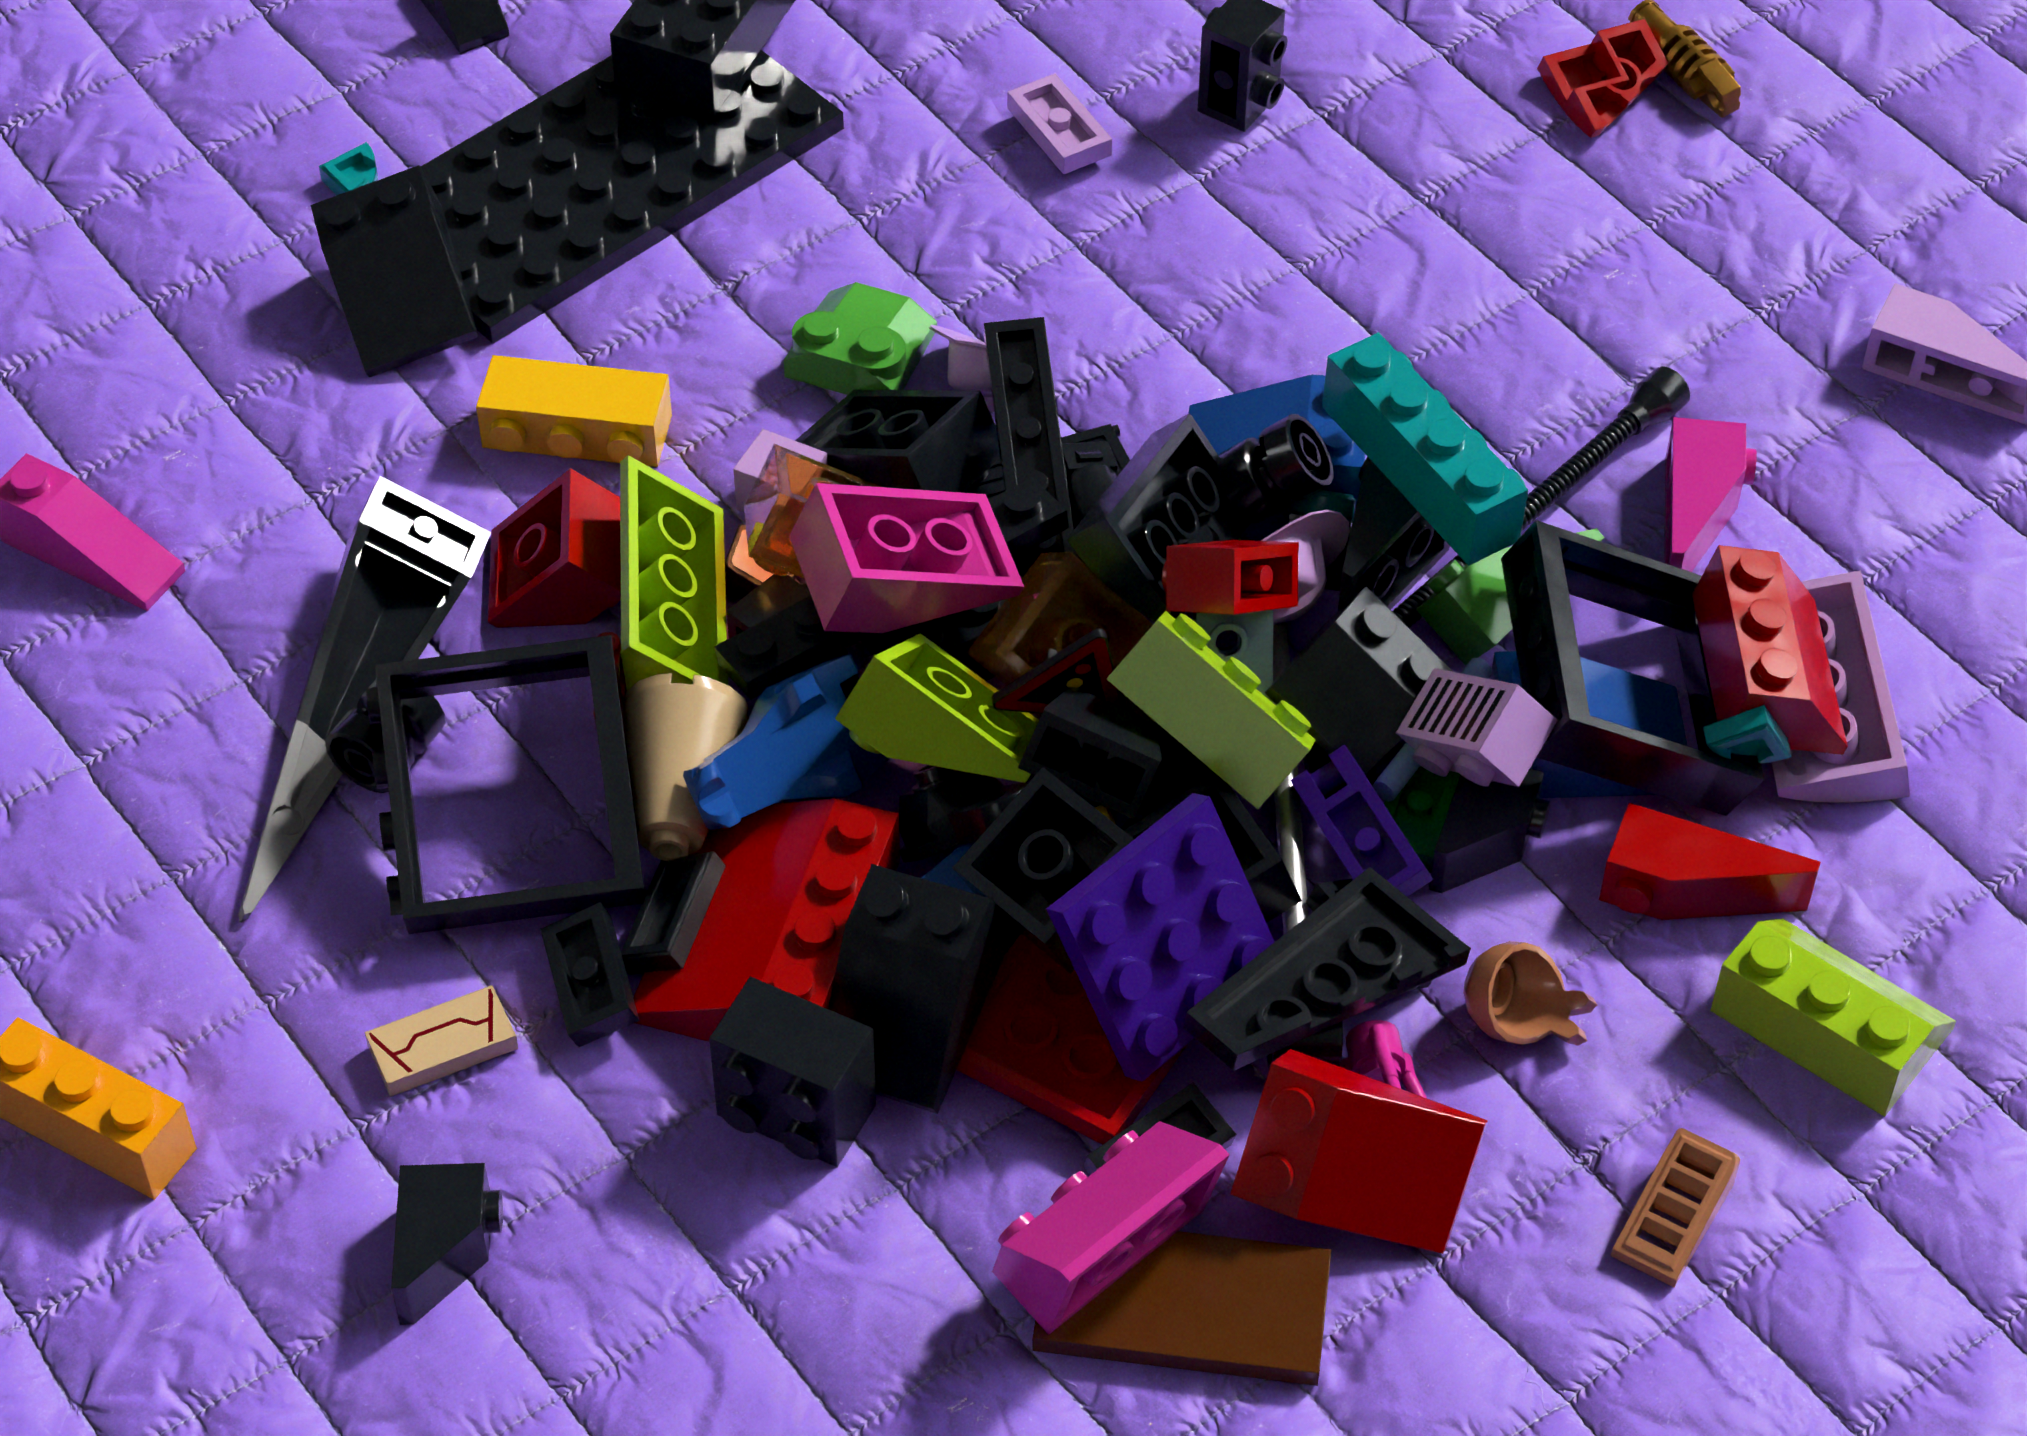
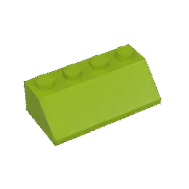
[620,455,728,691]

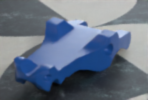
[683,653,890,830]

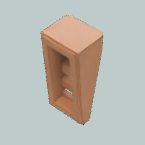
[1611,1128,1740,1288]

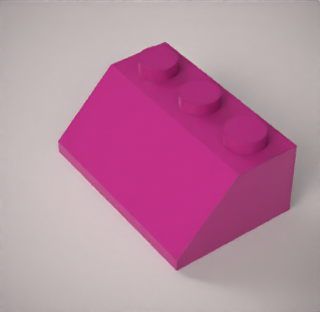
[992,1121,1230,1335]

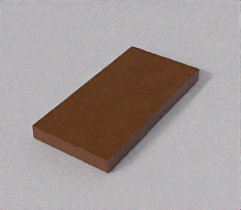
[1032,1231,1332,1386]

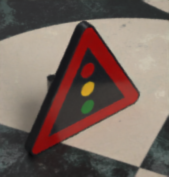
[991,629,1124,714]

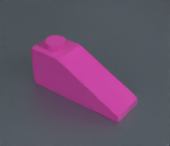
[1664,417,1757,572]
[0,453,185,611]

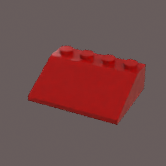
[633,799,900,1042]

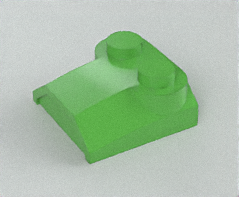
[784,282,937,395]

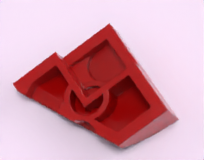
[1537,19,1668,138]

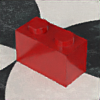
[1162,540,1299,615]

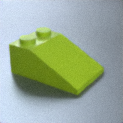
[835,633,1039,783]

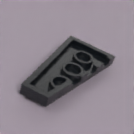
[1183,867,1471,1071]

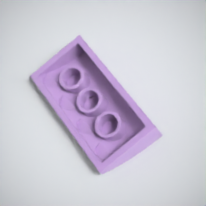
[1771,570,1910,803]

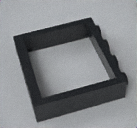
[1501,520,1764,816]
[366,635,645,934]

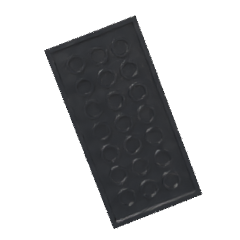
[420,50,844,344]

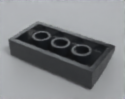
[1067,413,1251,622]

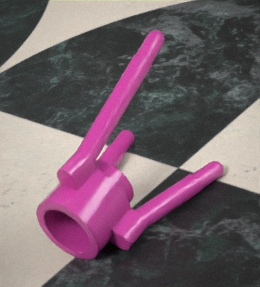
[1340,1020,1427,1098]

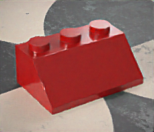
[1692,545,1848,755]

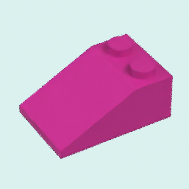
[789,483,1024,633]

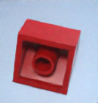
[488,468,621,628]

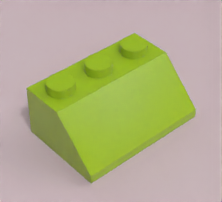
[1107,611,1315,809]
[1710,918,1956,1117]

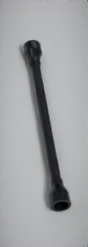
[1392,366,1690,628]

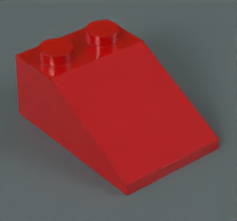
[1230,1049,1488,1254]

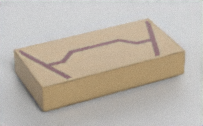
[365,985,518,1097]

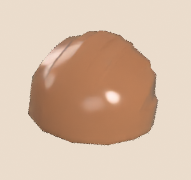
[1463,941,1597,1046]

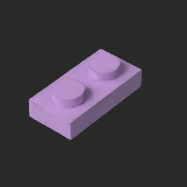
[1007,73,1112,174]

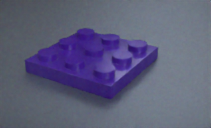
[1046,793,1275,1082]

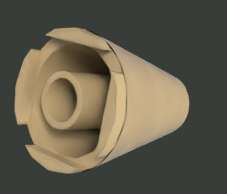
[621,673,749,861]

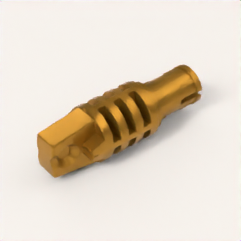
[1628,0,1741,118]

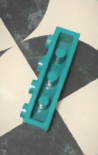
[1322,332,1528,566]

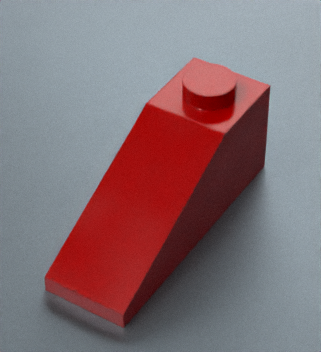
[1599,803,1821,920]

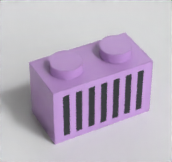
[1396,668,1558,787]

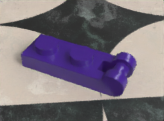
[1290,744,1433,897]

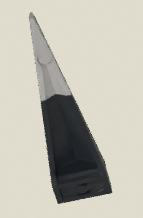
[238,476,491,922]

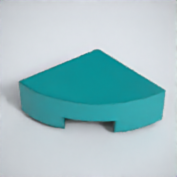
[319,142,378,196]
[1703,705,1792,763]

